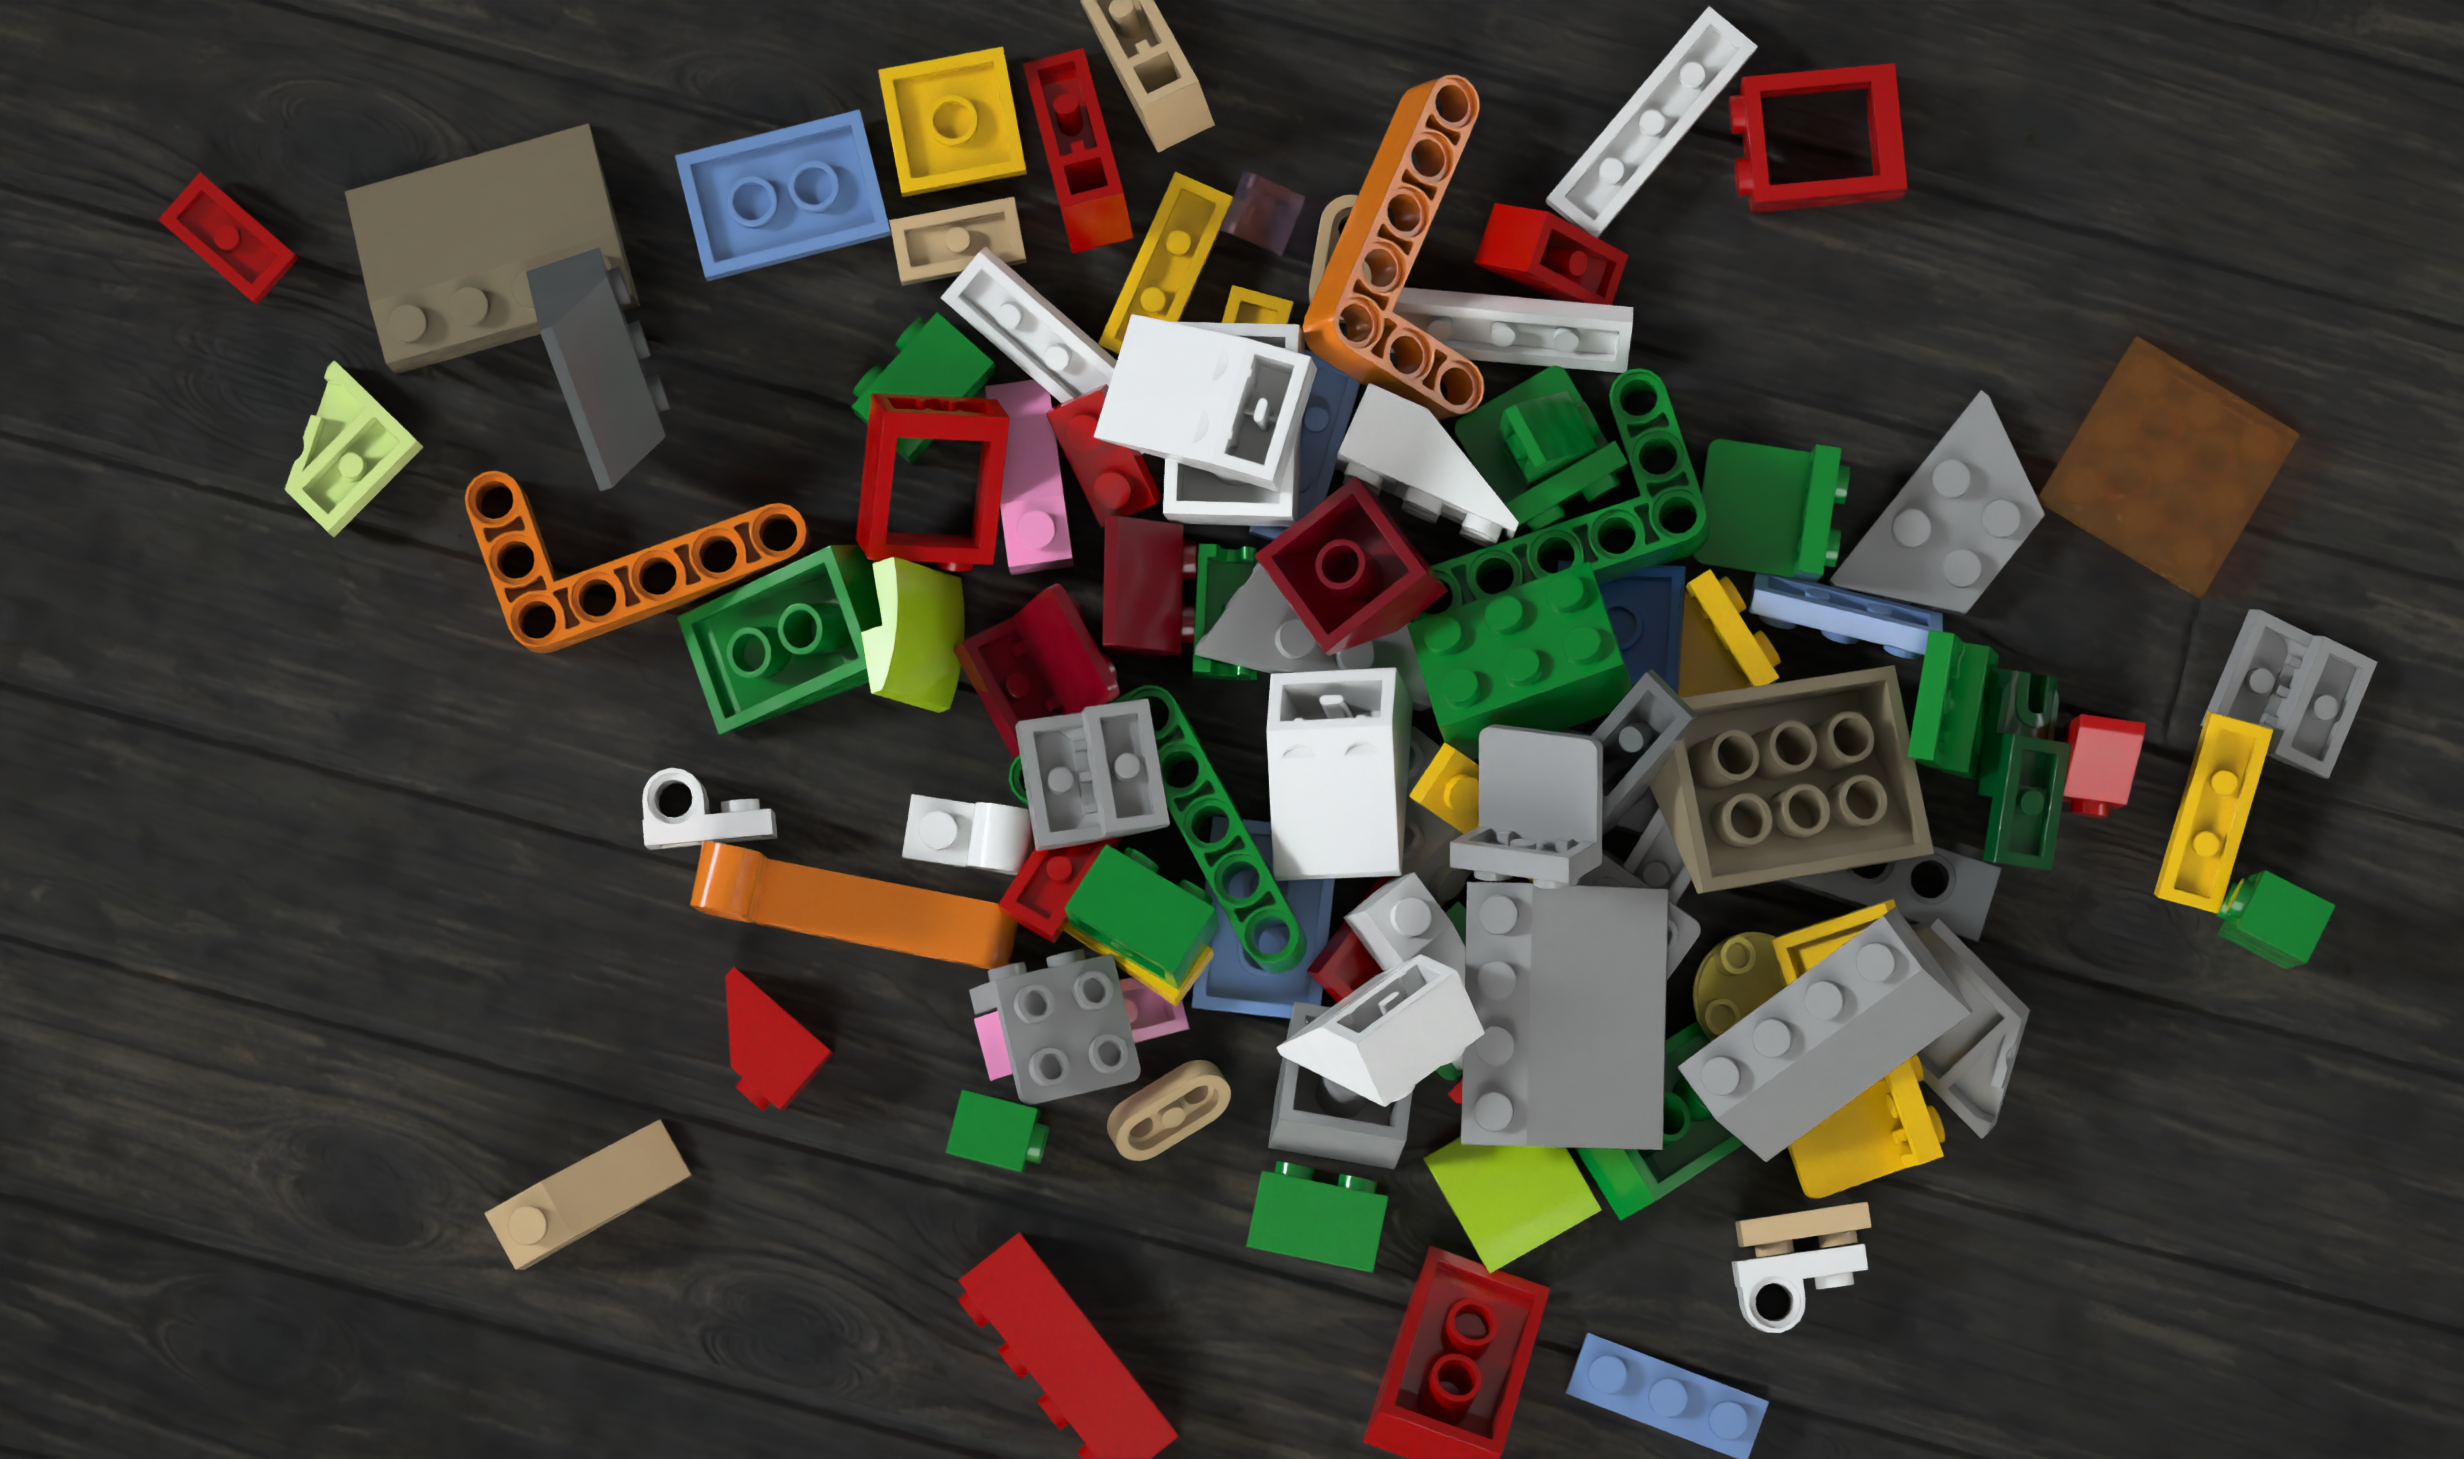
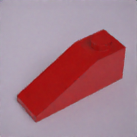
[1022,48,1134,254]

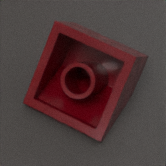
[1254,476,1448,656]
[1102,516,1196,658]

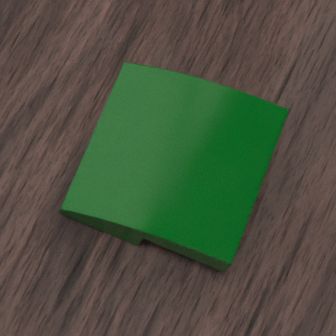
[1907,630,1999,780]

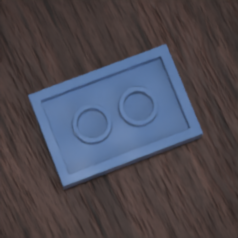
[675,109,892,281]
[1192,816,1335,1019]

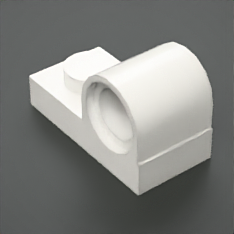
[642,768,777,850]
[902,794,1034,876]
[1732,1244,1868,1333]

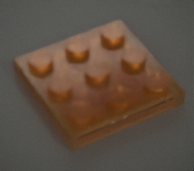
[2037,336,2300,599]

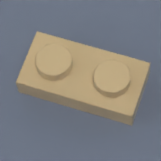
[889,197,1027,286]
[1735,1202,1872,1258]

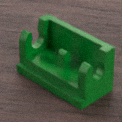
[1193,544,1258,681]

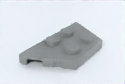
[1827,390,2045,616]
[1194,561,1431,711]
[1910,918,2030,1139]

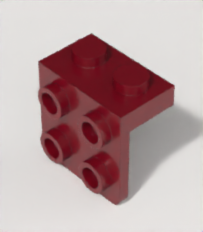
[954,584,1120,760]

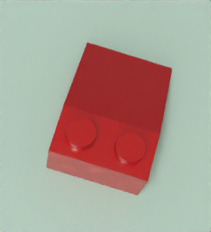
[1362,1246,1550,1459]

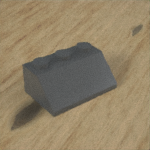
[526,247,670,491]

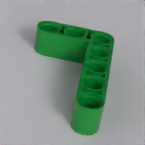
[1413,368,1710,622]
[1009,685,1307,973]

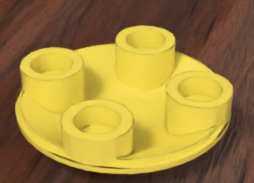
[1693,932,1787,1042]

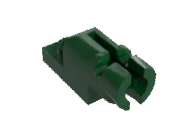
[1975,668,2071,871]

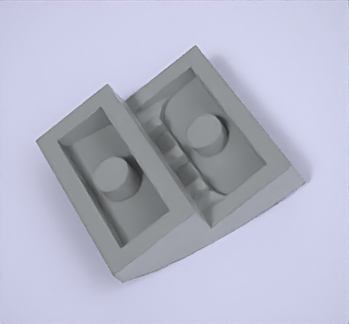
[2200,609,2377,779]
[1015,699,1170,851]

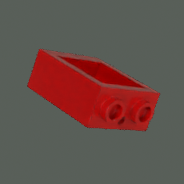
[1728,63,1908,213]
[856,393,1010,572]

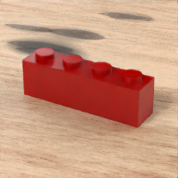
[957,1232,1179,1459]

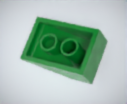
[677,545,883,735]
[1575,1020,1744,1221]

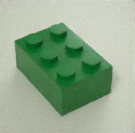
[1407,561,1633,761]

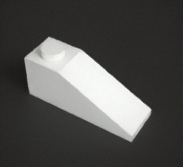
[1343,872,1466,1071]

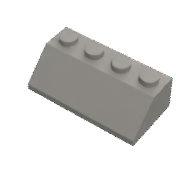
[1677,907,1973,1162]

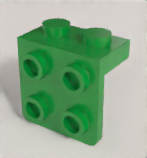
[1454,366,1628,534]
[1692,439,1850,583]

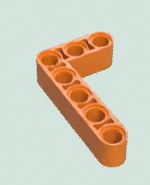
[1302,75,1485,421]
[465,471,811,654]
[690,841,1018,970]

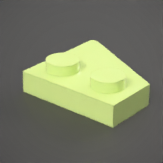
[285,360,423,537]

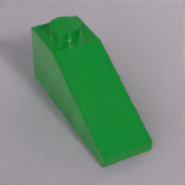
[1497,391,1601,491]

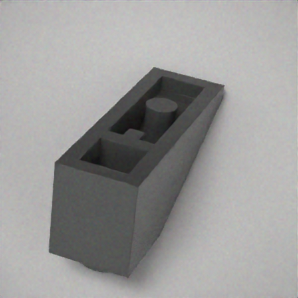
[1591,669,1698,836]

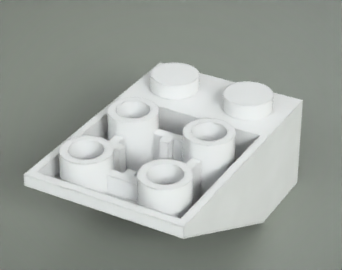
[1094,314,1317,492]
[1336,383,1519,548]
[1266,667,1413,881]
[1277,954,1485,1107]

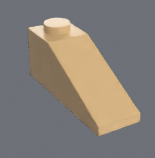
[1080,0,1215,152]
[484,1119,692,1270]

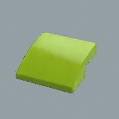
[861,556,965,713]
[1423,1136,1602,1273]

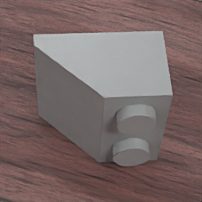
[1268,1001,1413,1169]

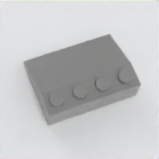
[1461,882,1669,1150]

